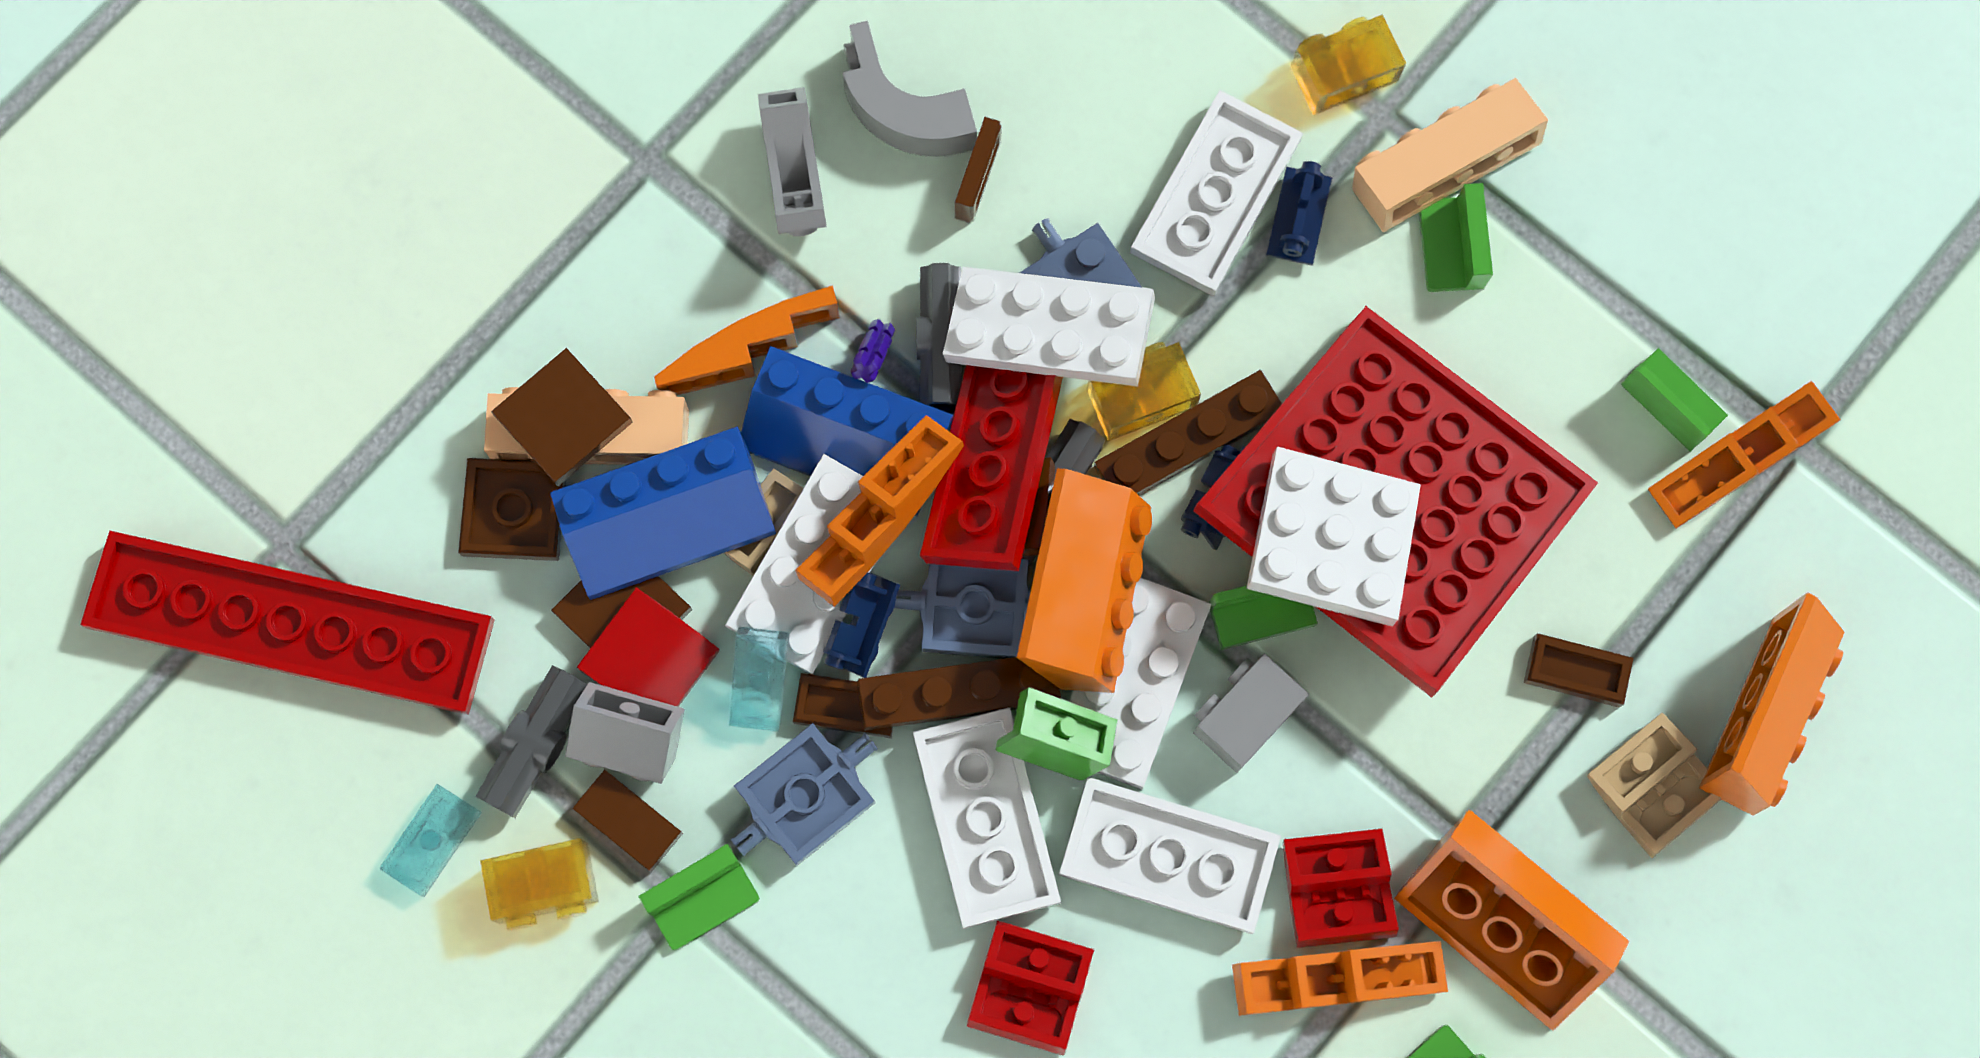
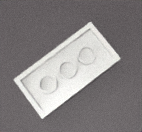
[1130,90,1303,297]
[943,267,1155,386]
[725,454,873,675]
[1069,578,1211,790]
[913,707,1061,929]
[1059,777,1281,934]

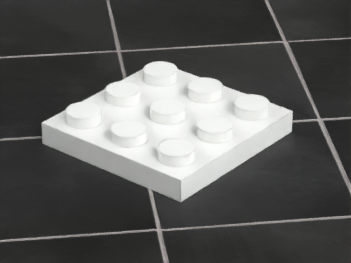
[1246,447,1421,627]

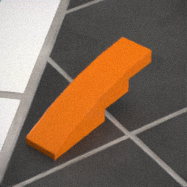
[654,285,840,395]
[1648,380,1841,529]
[796,415,964,607]
[1232,941,1448,1016]

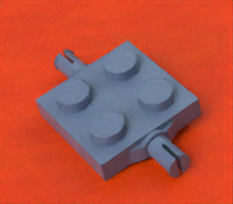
[1019,218,1142,288]
[894,559,1030,659]
[730,723,878,866]

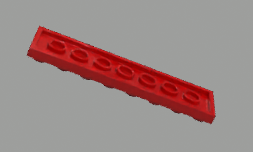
[80,530,495,715]

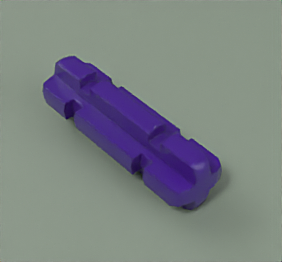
[850,319,895,383]

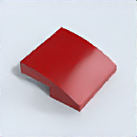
[577,587,720,707]
[1283,828,1399,948]
[966,920,1095,1056]

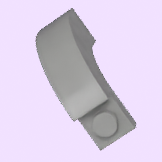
[843,21,977,157]
[758,87,827,236]

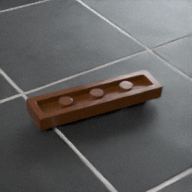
[1094,369,1282,495]
[857,657,1061,731]

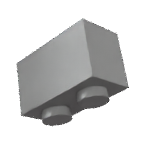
[1193,654,1309,773]
[565,682,685,784]

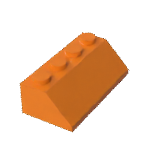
[1017,468,1152,693]
[1699,592,1845,816]
[1394,809,1629,1031]

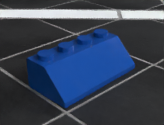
[741,346,953,517]
[550,426,777,600]

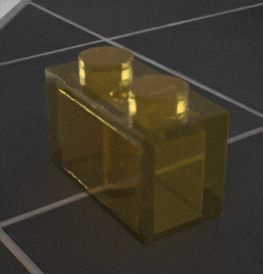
[1291,14,1406,115]
[1087,342,1201,441]
[480,838,599,930]

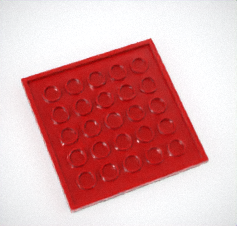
[1193,306,1598,698]

